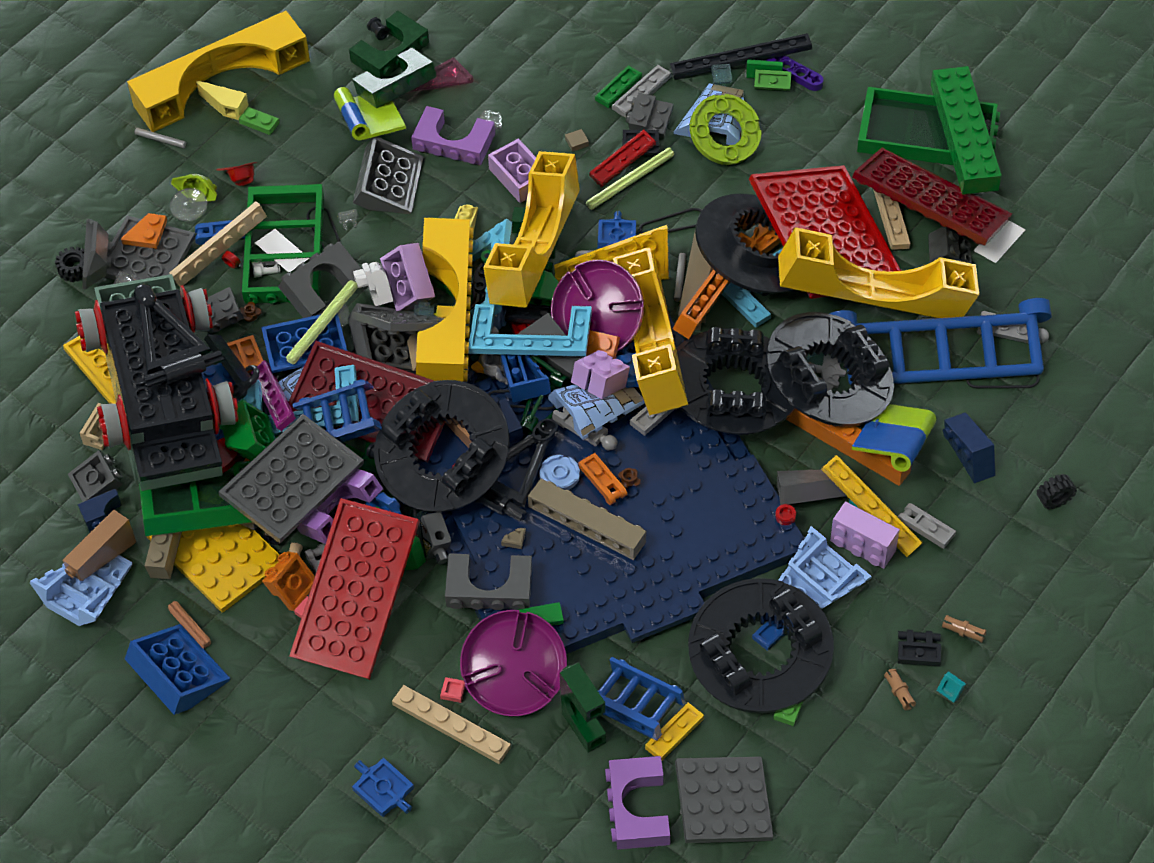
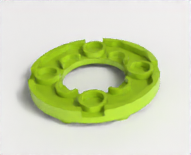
[690,94,761,165]

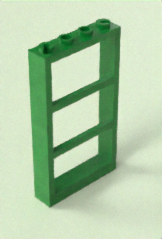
[242,184,324,304]

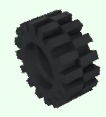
[55,247,84,282]
[1036,474,1077,510]

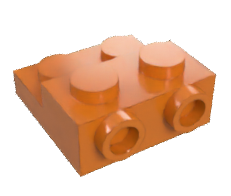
[262,551,315,611]

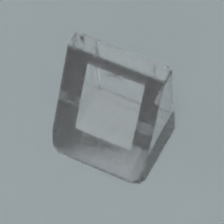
[479,109,502,130]

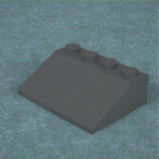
[353,136,423,214]
[348,303,413,371]

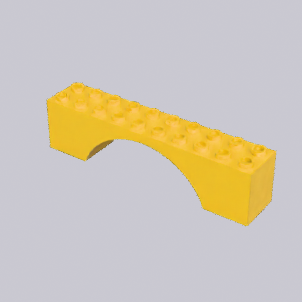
[127,11,310,132]
[483,151,580,308]
[416,218,473,382]
[778,227,979,318]
[613,247,688,416]

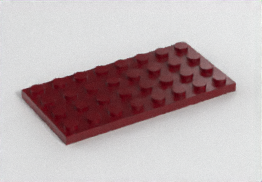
[852,148,1012,246]
[288,341,445,463]

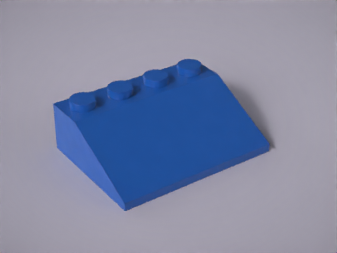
[261,313,347,373]
[125,624,230,715]

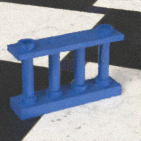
[293,379,382,443]
[598,657,685,741]

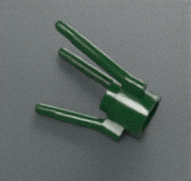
[530,355,569,391]
[520,395,559,435]

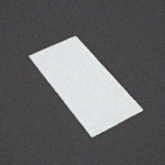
[974,221,1025,263]
[255,229,309,272]

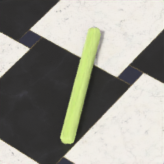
[586,148,674,210]
[286,280,358,365]

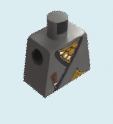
[417,512,451,565]

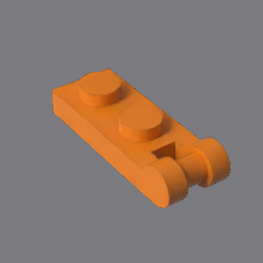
[578,453,628,505]

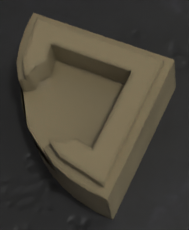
[501,528,526,549]

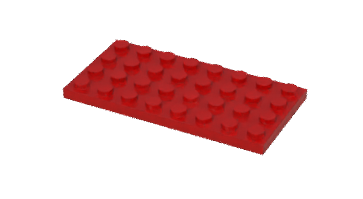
[289,498,420,680]

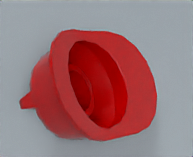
[216,162,257,186]

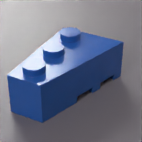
[499,354,551,402]

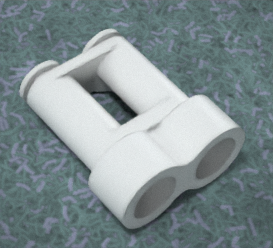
[251,261,280,278]

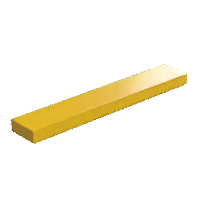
[821,455,922,557]

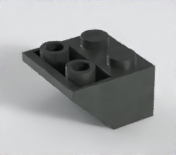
[928,226,972,263]

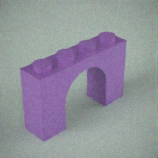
[411,106,495,165]
[297,469,383,544]
[605,756,670,850]

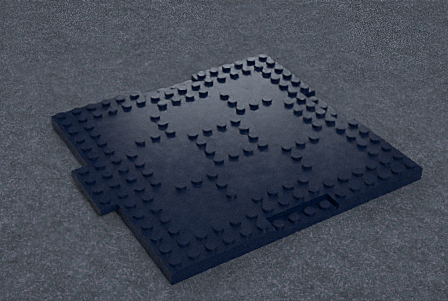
[417,316,809,654]

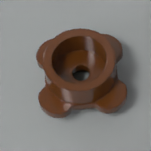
[240,302,261,322]
[618,468,640,489]

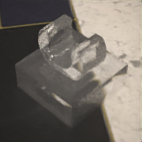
[337,209,358,230]

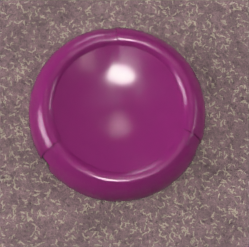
[551,260,644,356]
[460,610,567,716]

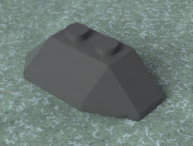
[82,219,112,289]

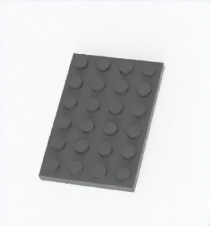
[219,414,364,543]

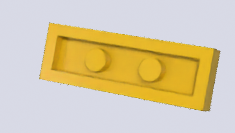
[645,703,704,761]

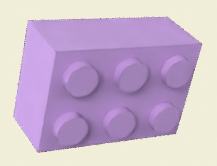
[488,138,536,203]
[380,243,435,311]
[830,502,900,569]

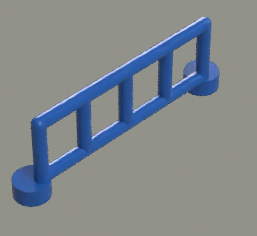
[829,298,1052,385]

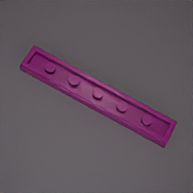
[251,360,296,432]

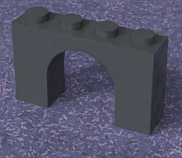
[278,242,361,318]
[445,554,532,610]

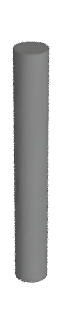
[135,128,186,148]
[674,253,686,302]

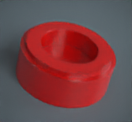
[222,251,241,268]
[775,504,796,525]

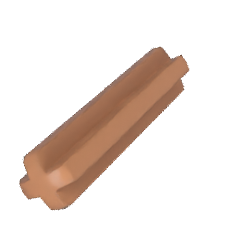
[168,601,211,649]

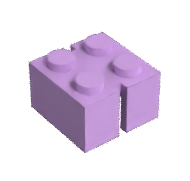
[571,350,630,399]

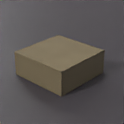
[565,129,589,152]

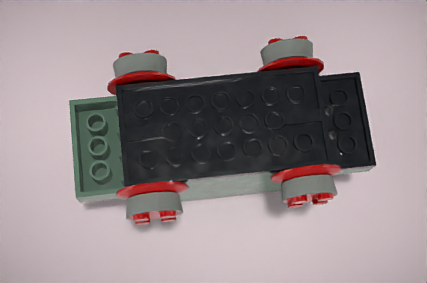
[75,274,238,491]

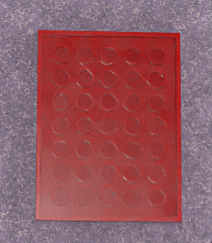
[749,165,901,299]

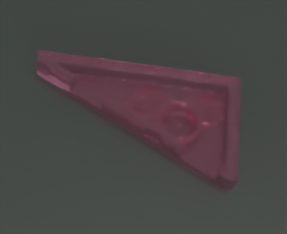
[409,57,473,92]

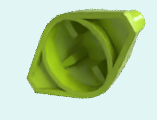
[171,174,217,202]

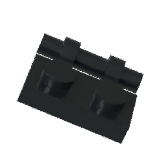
[898,629,941,666]

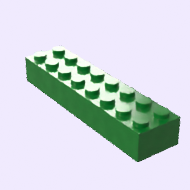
[931,66,1001,194]

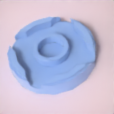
[539,455,580,490]

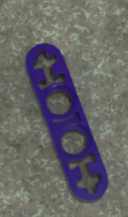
[764,56,823,91]

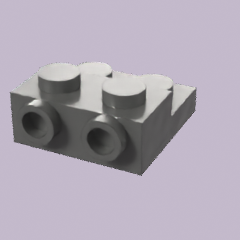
[626,93,674,138]
[207,287,244,334]
[68,450,123,502]

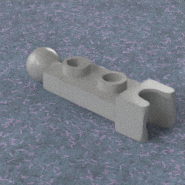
[977,311,1049,343]
[552,407,618,451]

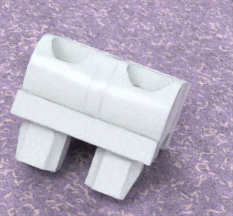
[353,262,393,306]

